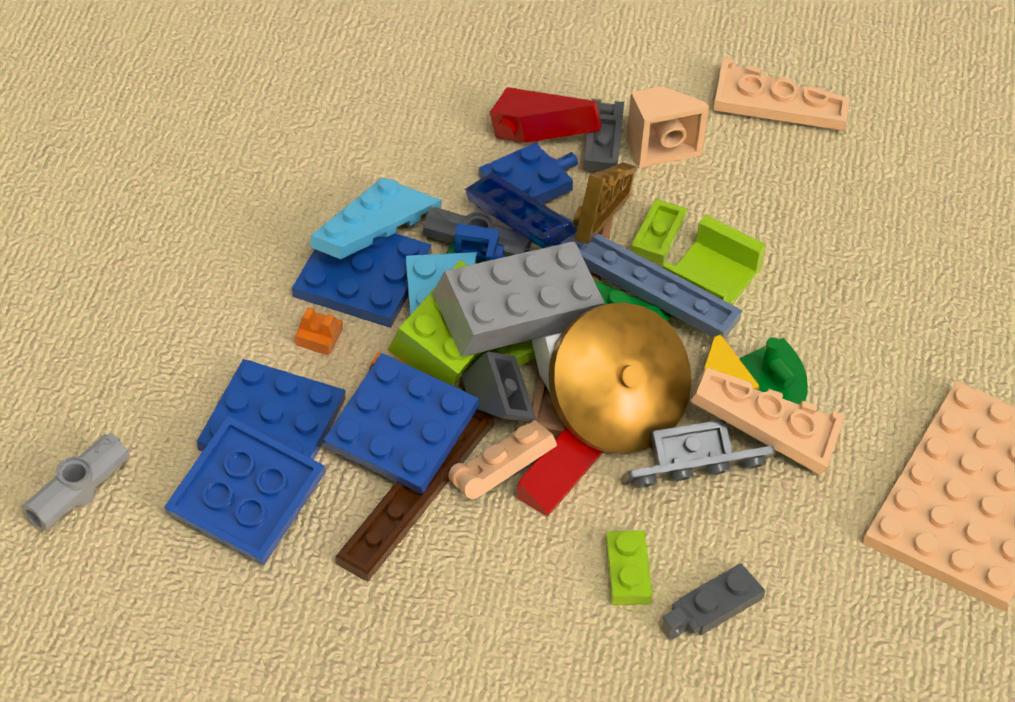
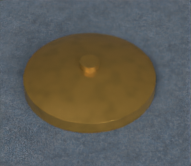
[548,303,691,453]

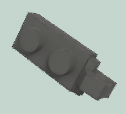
[661,563,765,641]

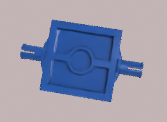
[473,143,578,215]

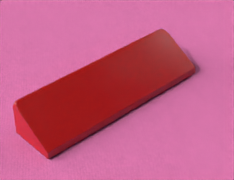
[517,428,604,517]

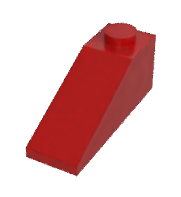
[490,87,602,143]

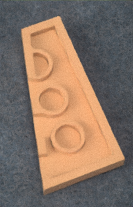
[714,56,849,131]

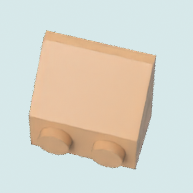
[626,86,709,168]

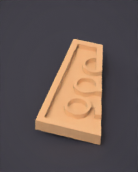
[690,368,845,475]

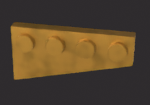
[573,162,637,244]

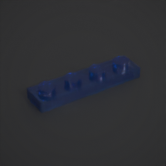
[465,172,575,249]

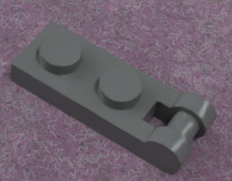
[583,98,625,171]

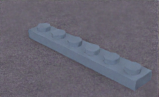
[540,214,742,339]

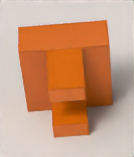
[295,307,343,356]

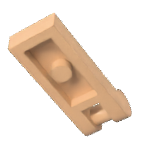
[448,420,557,499]

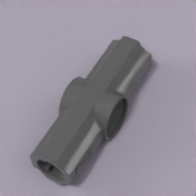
[423,207,532,257]

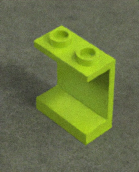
[662,214,766,305]

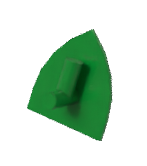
[739,337,808,404]

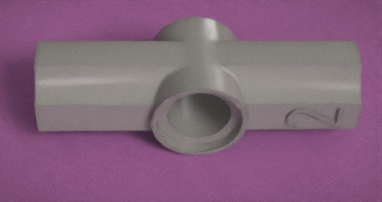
[21,433,129,531]

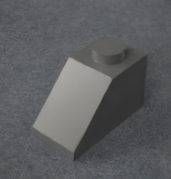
[462,351,536,422]

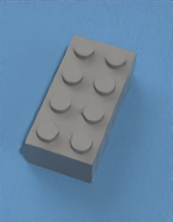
[433,241,604,357]

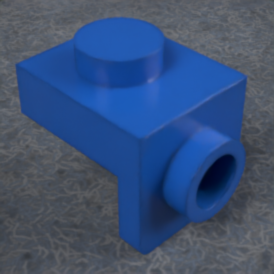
[454,223,505,262]

